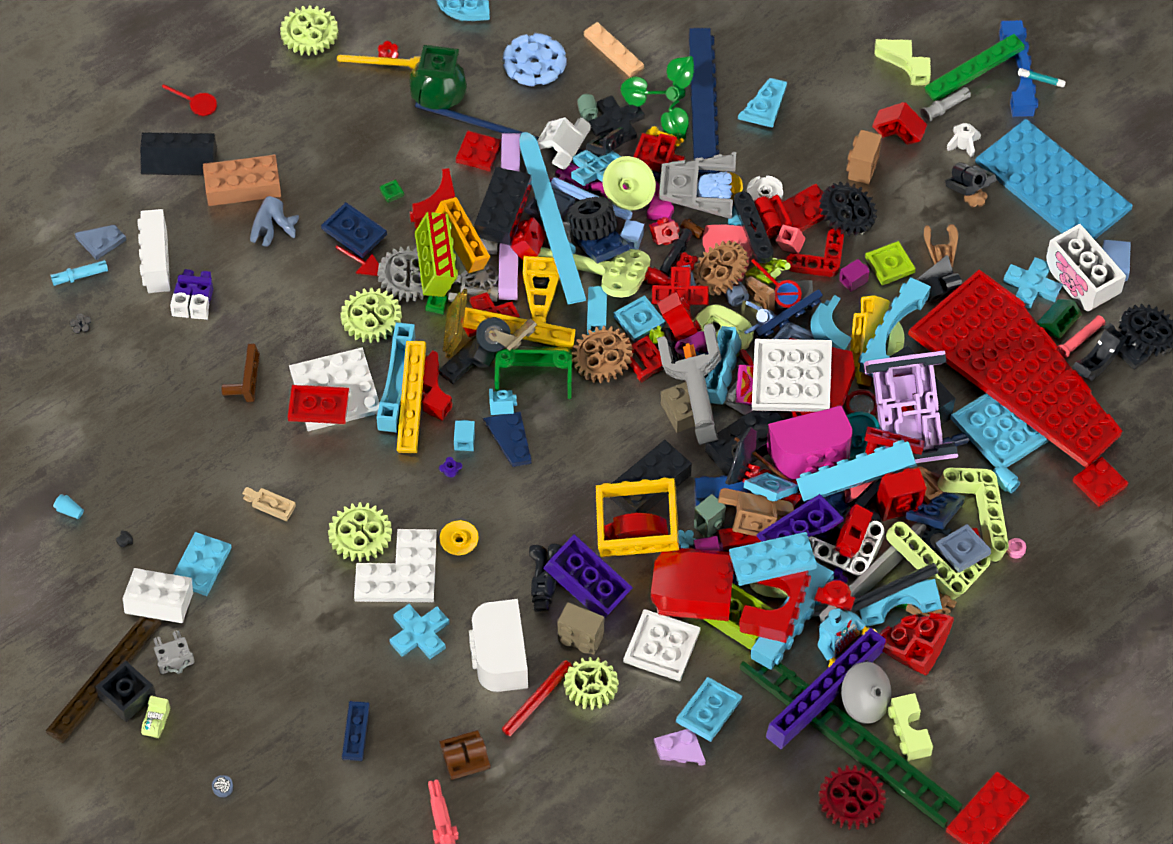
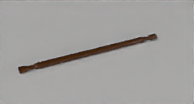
[734,437,800,492]

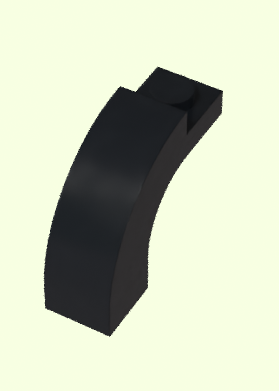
[1072,327,1127,381]

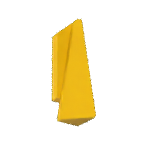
[850,295,890,386]

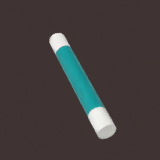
[1018,68,1065,87]

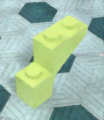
[875,39,931,85]

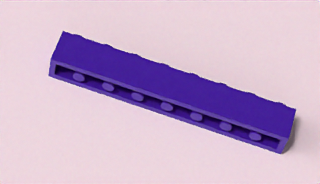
[766,628,886,749]

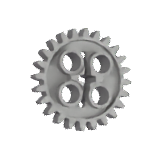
[377,246,428,302]

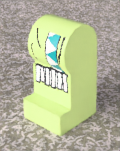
[142,696,170,738]

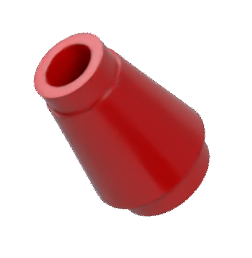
[644,267,671,286]

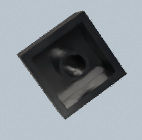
[96,660,156,722]

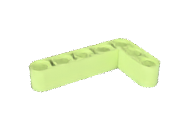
[937,468,1009,562]
[886,522,991,600]

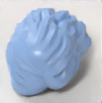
[697,171,733,199]

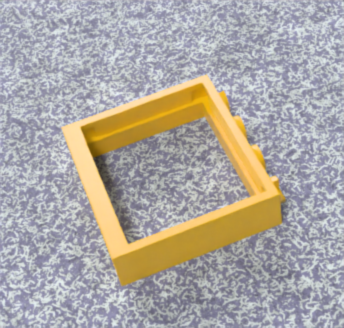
[596,478,679,557]

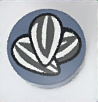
[212,775,233,797]

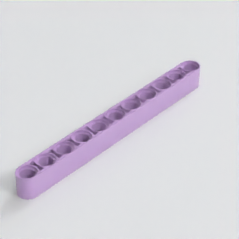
[499,133,520,300]

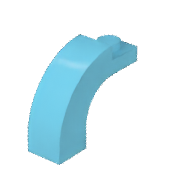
[811,295,852,350]

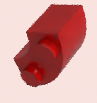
[657,292,702,347]

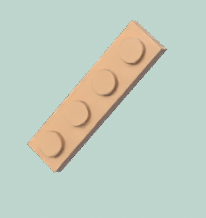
[584,22,644,78]

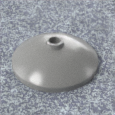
[842,662,891,723]

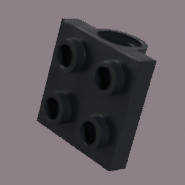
[945,162,997,196]

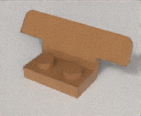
[718,488,794,536]

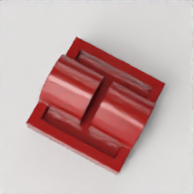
[751,194,794,239]

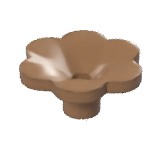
[964,189,987,207]

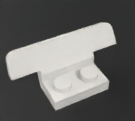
[537,117,591,169]

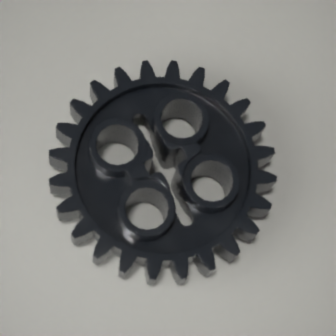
[819,181,877,236]
[1118,304,1173,357]

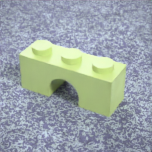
[888,693,933,761]

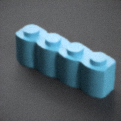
[705,326,742,404]

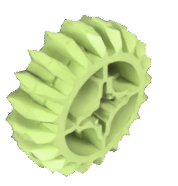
[564,657,619,710]

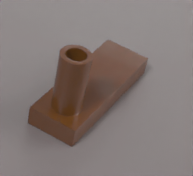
[222,343,260,402]

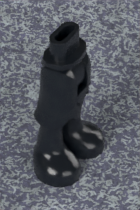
[529,544,562,612]

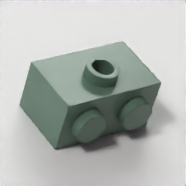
[694,494,726,538]

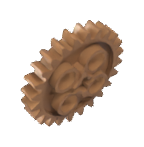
[693,240,749,296]
[572,326,633,383]

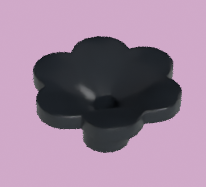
[579,200,600,214]

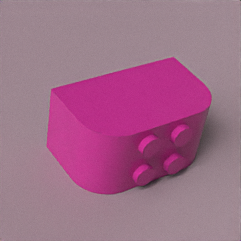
[767,406,852,479]

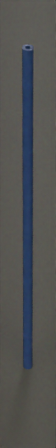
[415,102,661,181]

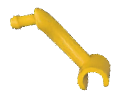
[646,126,684,147]

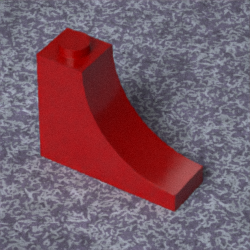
[409,168,455,229]

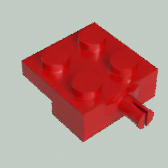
[634,133,685,172]

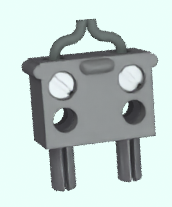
[154,630,195,674]

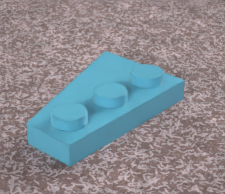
[738,78,787,128]

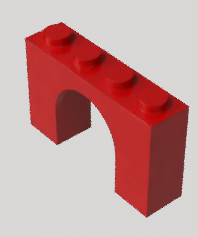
[739,571,811,643]

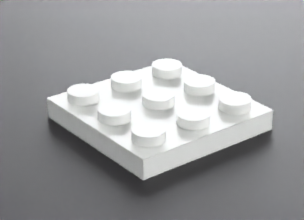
[624,609,700,681]

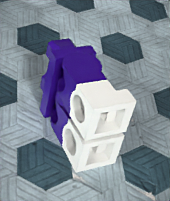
[170,269,213,320]

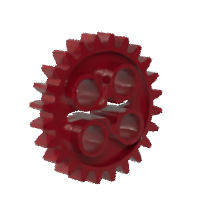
[819,765,886,830]

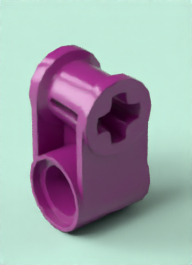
[675,331,708,360]

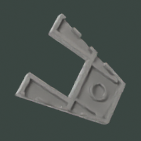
[659,152,736,219]

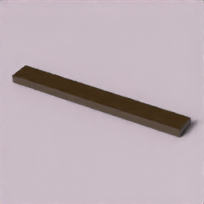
[45,616,162,744]

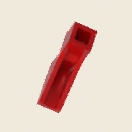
[421,350,453,421]

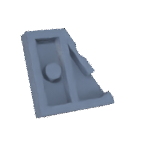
[75,225,126,260]

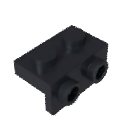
[586,127,625,155]

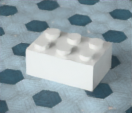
[123,568,193,623]

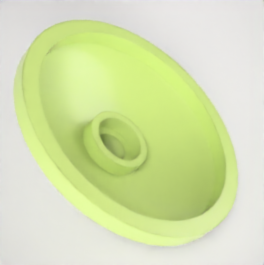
[603,156,656,211]

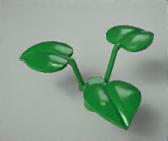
[621,56,694,139]

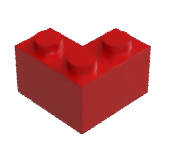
[872,102,927,145]

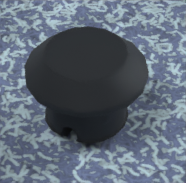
[116,530,133,548]

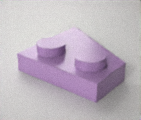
[654,729,705,765]

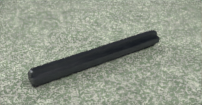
[850,563,938,613]

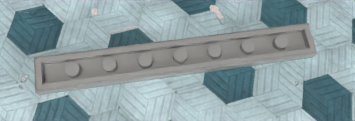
[819,522,927,623]

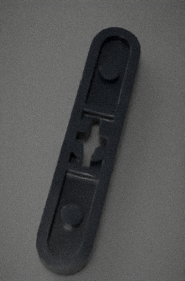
[734,192,773,263]

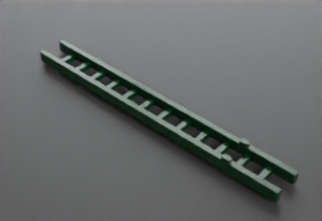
[740,661,963,828]

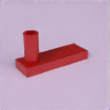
[864,427,924,455]

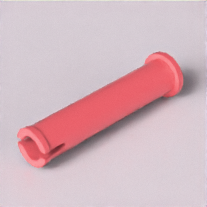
[1058,315,1106,358]

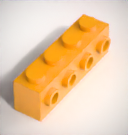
[435,197,490,273]

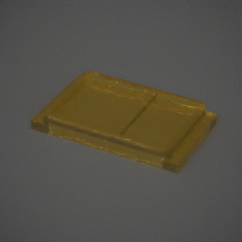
[442,289,468,358]

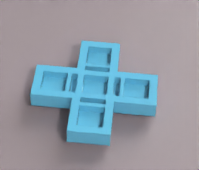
[571,150,622,186]
[1003,257,1063,309]
[389,604,450,659]

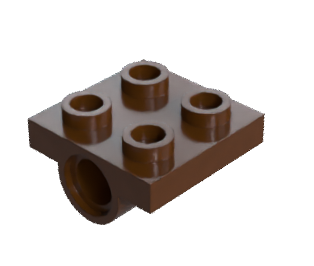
[439,730,490,780]

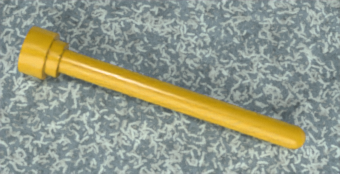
[337,55,421,68]

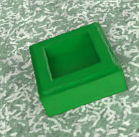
[379,179,404,203]
[425,295,448,314]

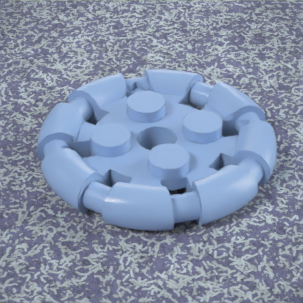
[502,33,567,86]

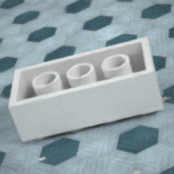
[138,209,170,293]

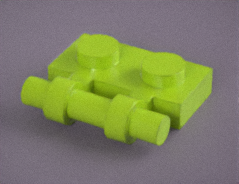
[745,257,790,284]

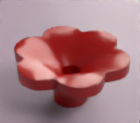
[378,40,399,58]

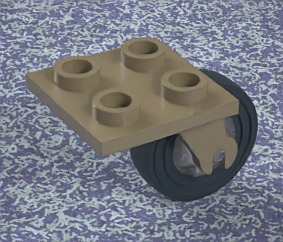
[476,317,537,352]

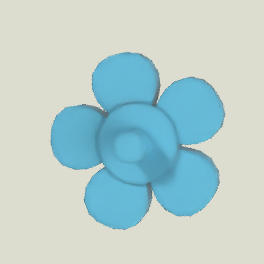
[678,530,696,548]

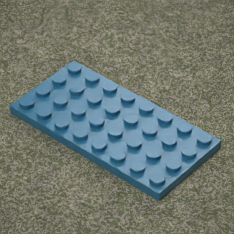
[975,119,1133,240]

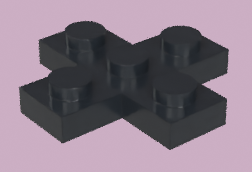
[588,95,645,143]

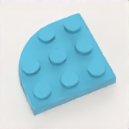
[436,0,490,21]

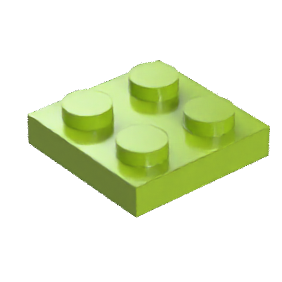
[865,241,916,285]

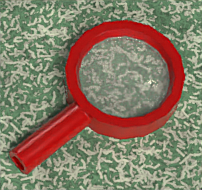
[845,390,877,416]

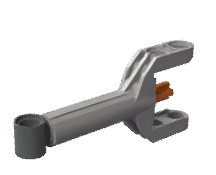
[657,323,721,445]

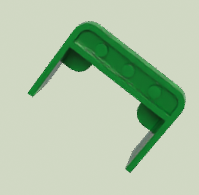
[495,346,572,399]

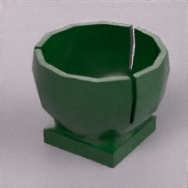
[409,45,467,110]

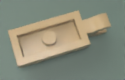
[242,487,296,521]

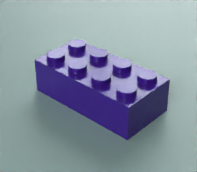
[543,535,633,619]

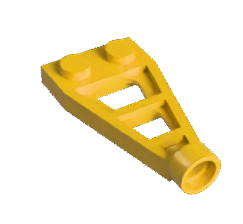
[523,256,560,323]

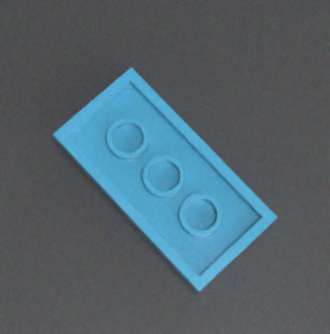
[729,532,817,586]

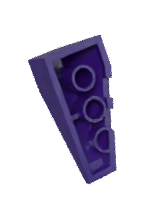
[756,494,844,542]

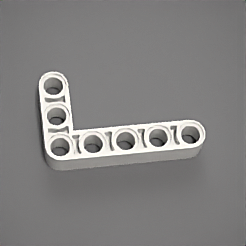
[808,521,886,577]

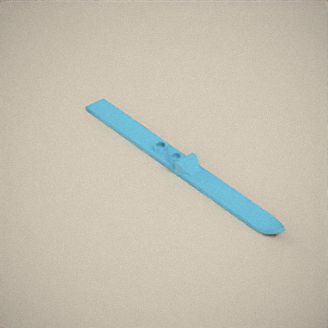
[519,132,586,305]

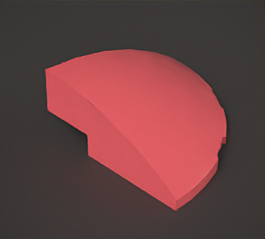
[703,225,756,282]

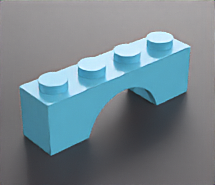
[857,579,942,627]

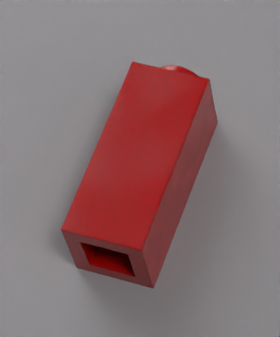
[834,504,873,558]

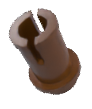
[680,218,705,239]

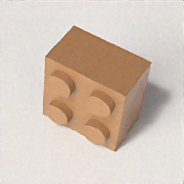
[846,130,882,185]

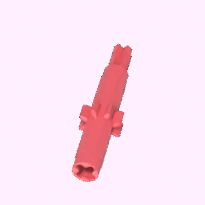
[428,780,459,844]

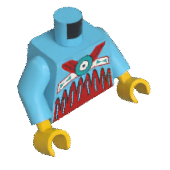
[818,609,877,667]

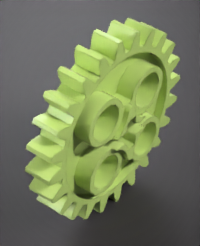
[280,5,338,56]
[341,288,402,343]
[328,502,392,562]

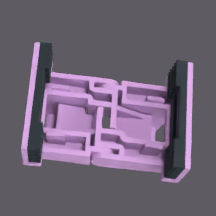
[864,351,958,463]

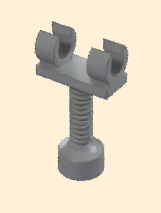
[448,275,499,304]

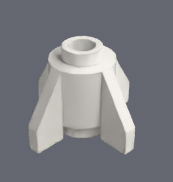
[947,123,981,157]

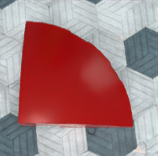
[879,613,954,676]

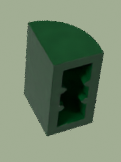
[1037,299,1082,338]

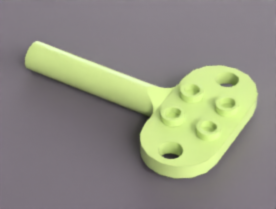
[536,247,651,298]

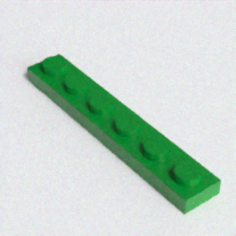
[924,34,1025,101]

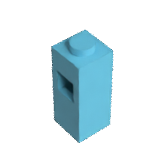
[587,286,607,335]

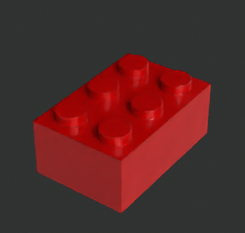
[875,468,927,522]

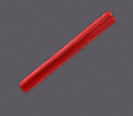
[502,660,572,736]

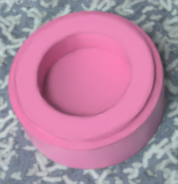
[1006,538,1026,558]

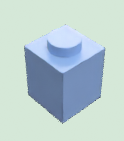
[620,220,644,250]

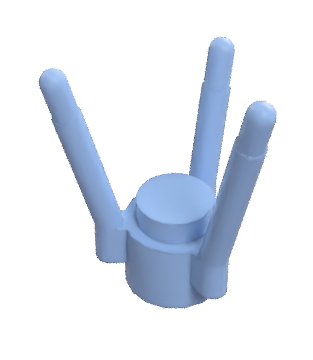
[744,301,777,334]

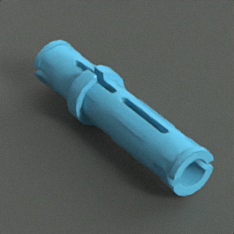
[51,260,108,286]

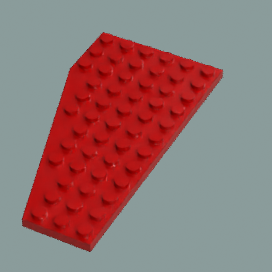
[908,270,1123,468]

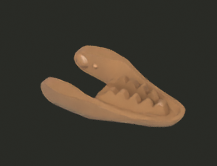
[924,224,958,267]

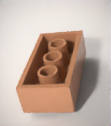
[203,155,281,206]

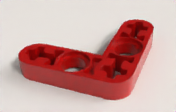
[786,228,844,277]

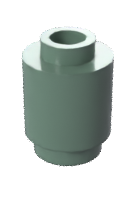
[577,94,598,121]

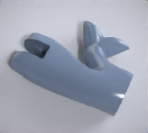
[250,196,299,247]

